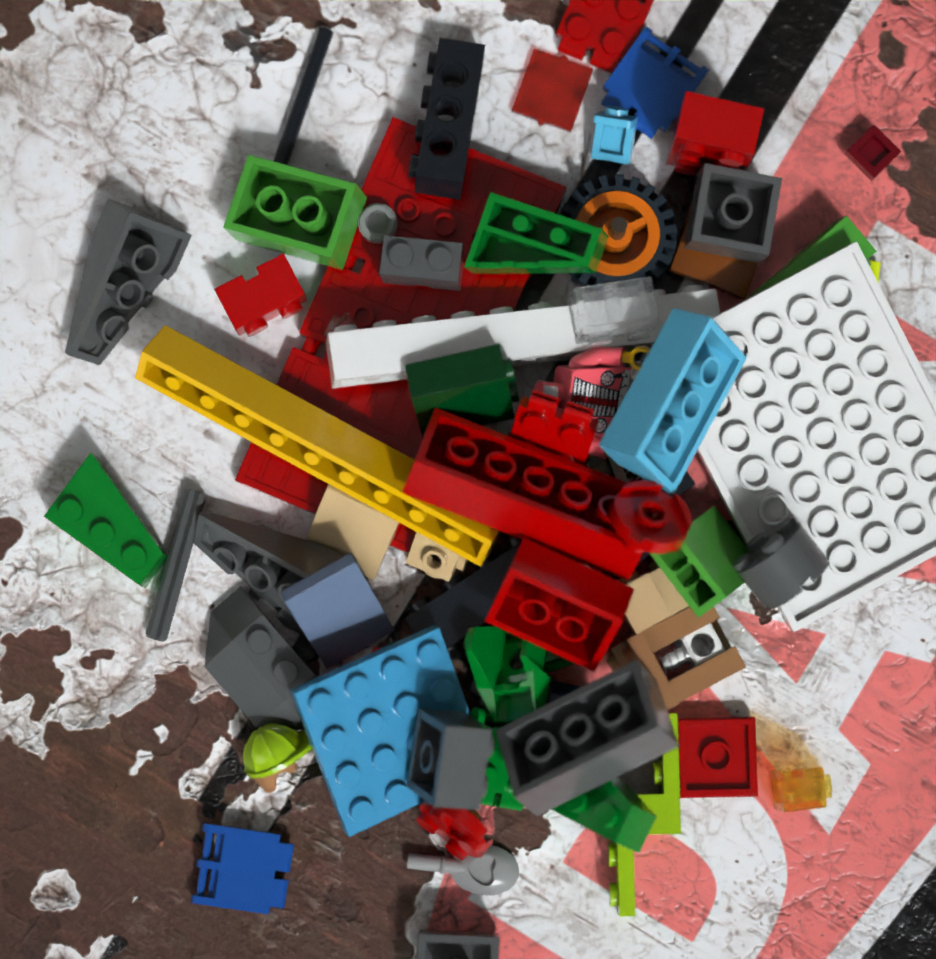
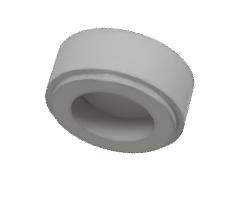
[358,203,398,244]

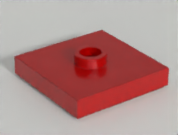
[678,717,758,798]

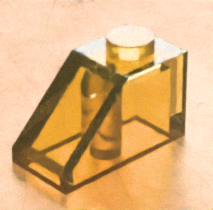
[771,766,832,812]

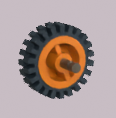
[560,174,678,298]

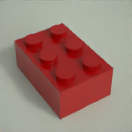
[666,91,764,175]
[485,538,635,672]

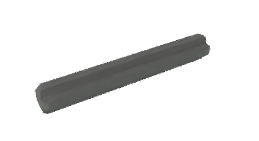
[146,489,206,642]

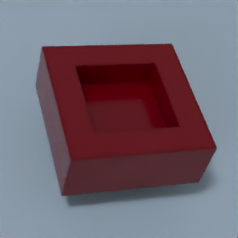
[845,125,901,181]

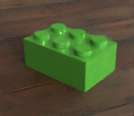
[223,155,367,270]

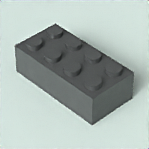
[495,660,679,816]

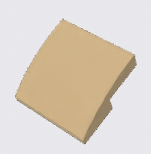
[306,484,399,581]

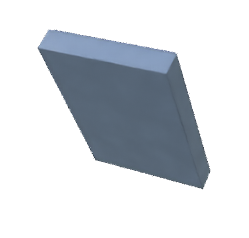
[280,553,395,669]

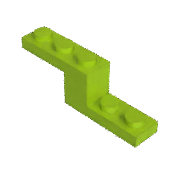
[608,713,681,917]

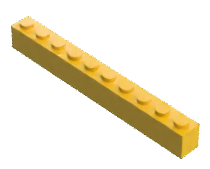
[135,325,502,567]

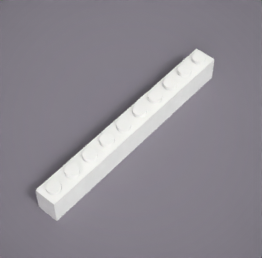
[325,285,720,388]

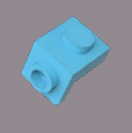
[591,106,638,165]

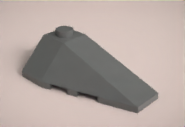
[65,198,192,365]
[194,510,344,638]

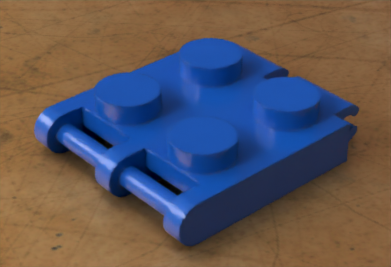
[601,26,710,139]
[191,823,294,914]

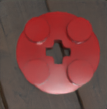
[609,480,692,554]
[416,800,493,860]

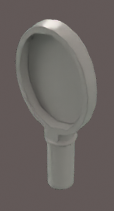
[407,845,519,895]

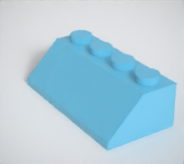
[599,308,747,494]

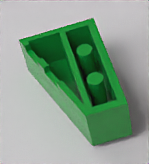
[464,192,609,274]
[44,452,167,588]
[551,777,657,853]

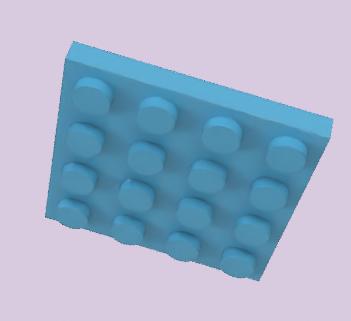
[290,625,470,837]

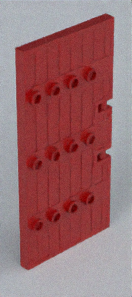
[235,117,567,554]

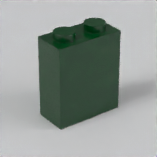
[405,344,520,438]

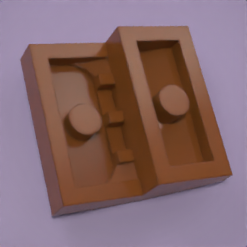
[667,202,758,299]

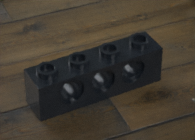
[408,38,485,200]

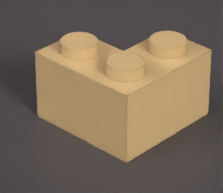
[618,561,689,637]

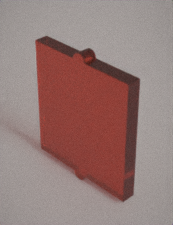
[512,49,593,133]

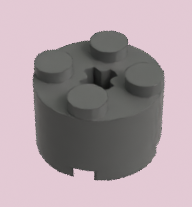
[732,516,829,609]

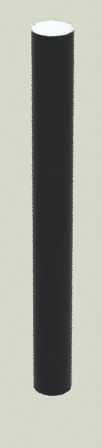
[273,27,334,165]

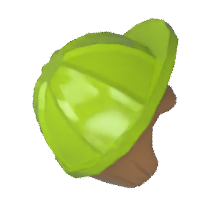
[243,723,312,793]

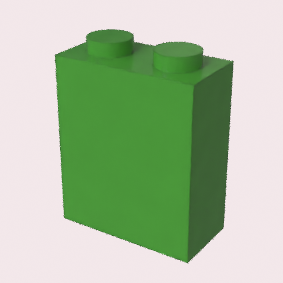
[650,505,749,618]

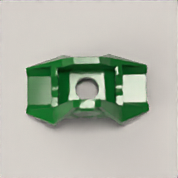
[464,624,550,724]

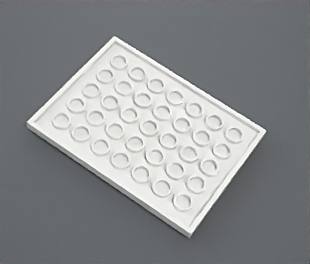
[646,241,936,632]

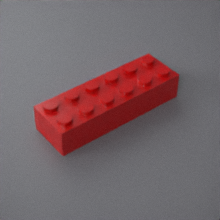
[402,408,653,581]

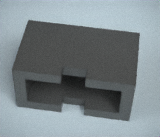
[379,235,465,291]

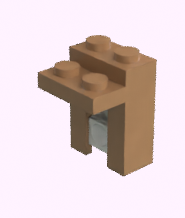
[607,607,746,710]

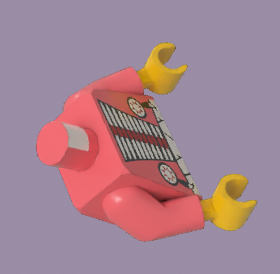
[534,345,651,467]

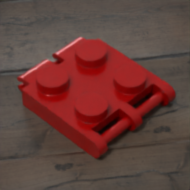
[556,0,655,74]
[509,390,599,466]

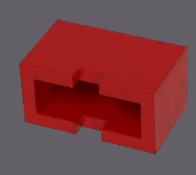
[214,253,308,337]

